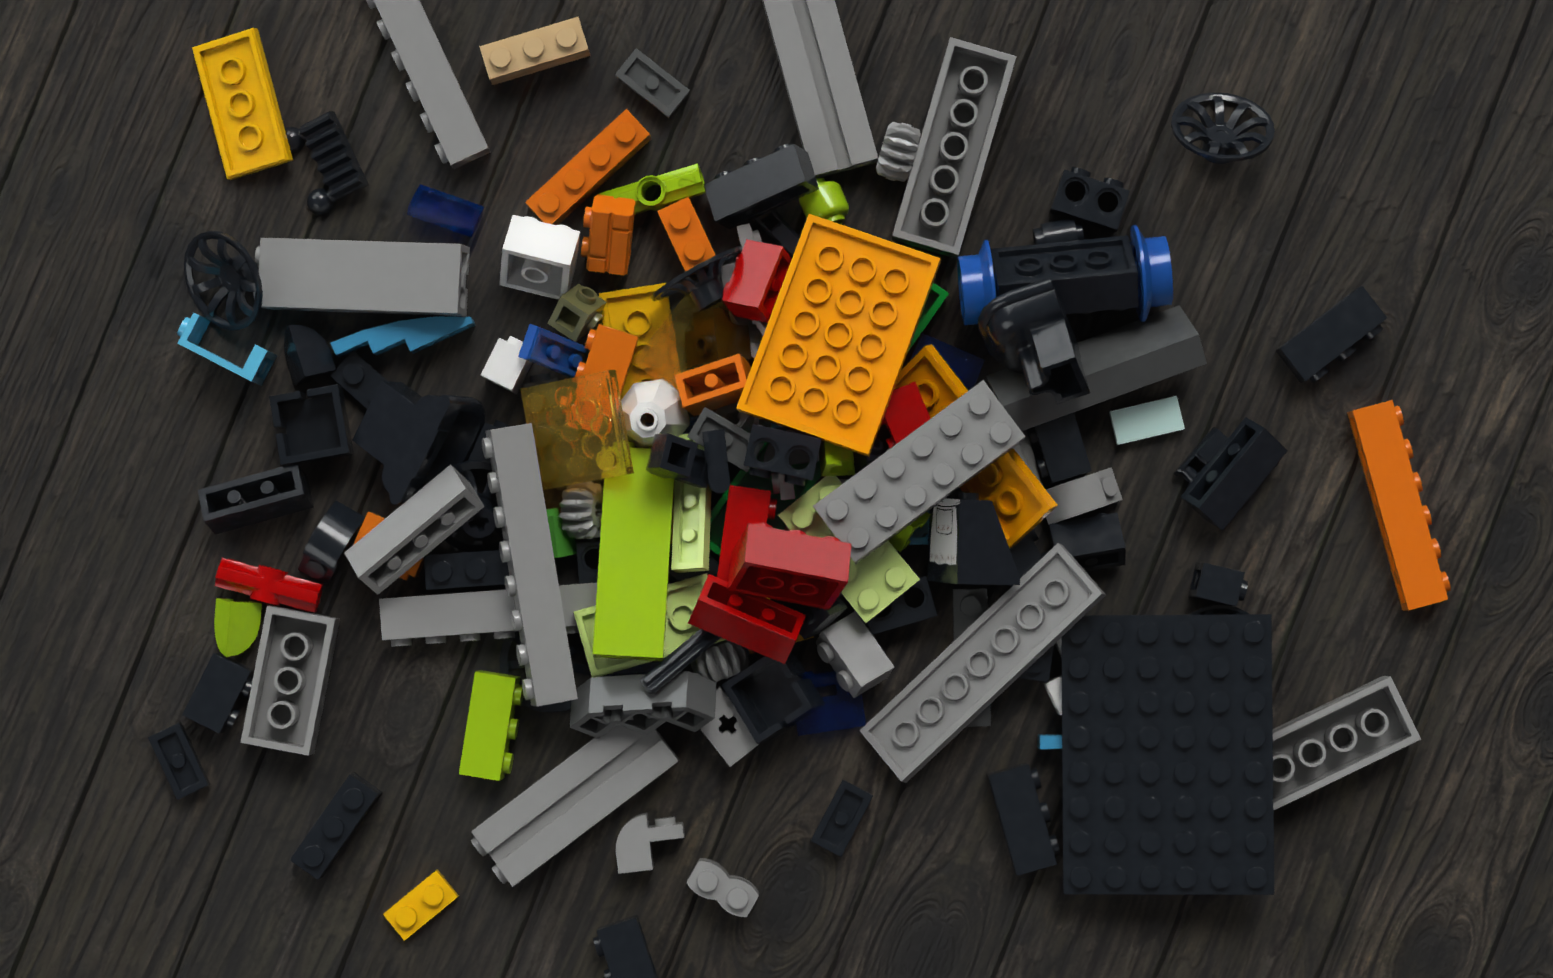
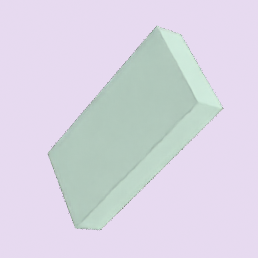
[1109,396,1185,445]

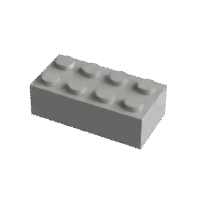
[240,606,340,756]

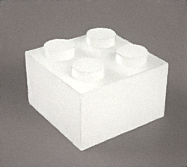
[500,215,580,300]

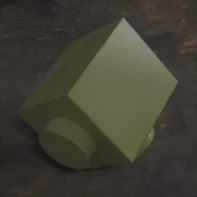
[547,284,607,342]

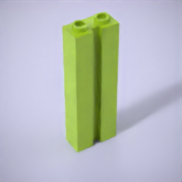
[593,441,675,662]

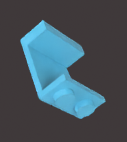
[177,312,277,386]

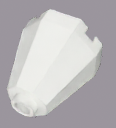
[617,379,690,449]

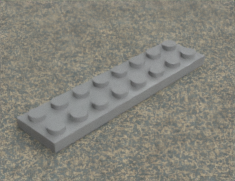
[860,543,1106,783]

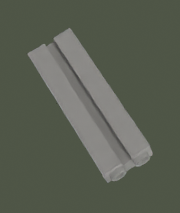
[762,0,878,179]
[253,238,470,316]
[471,725,680,887]

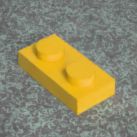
[383,869,459,941]

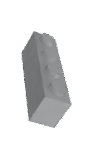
[344,464,485,595]

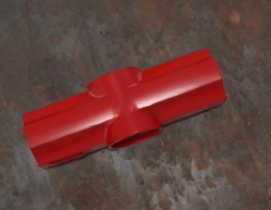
[215,558,323,613]

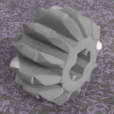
[876,122,921,182]
[559,481,603,539]
[691,640,750,682]

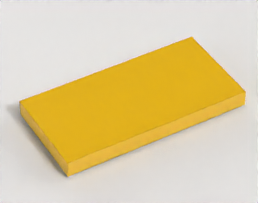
[192,28,293,180]
[599,283,680,429]

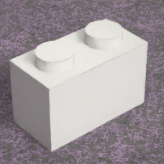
[481,336,532,394]

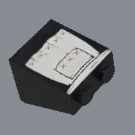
[927,491,1020,585]

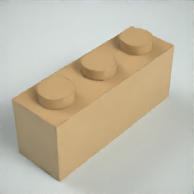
[479,16,591,85]

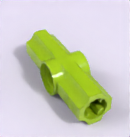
[599,163,706,215]

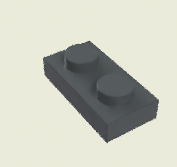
[615,48,690,118]
[687,407,765,472]

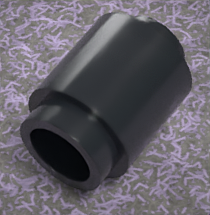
[1032,218,1085,245]

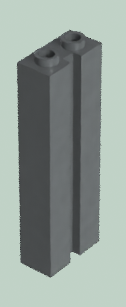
[986,305,1207,431]

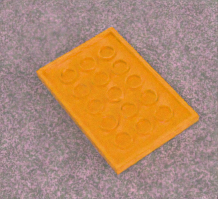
[736,214,941,457]

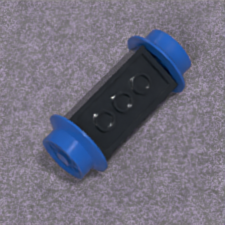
[957,225,1173,325]

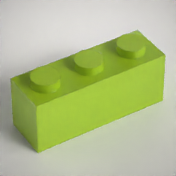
[459,670,524,781]

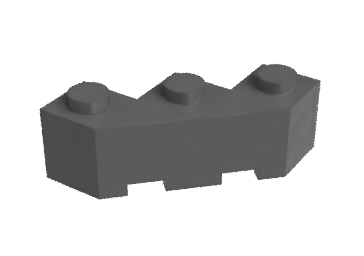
[570,671,716,739]

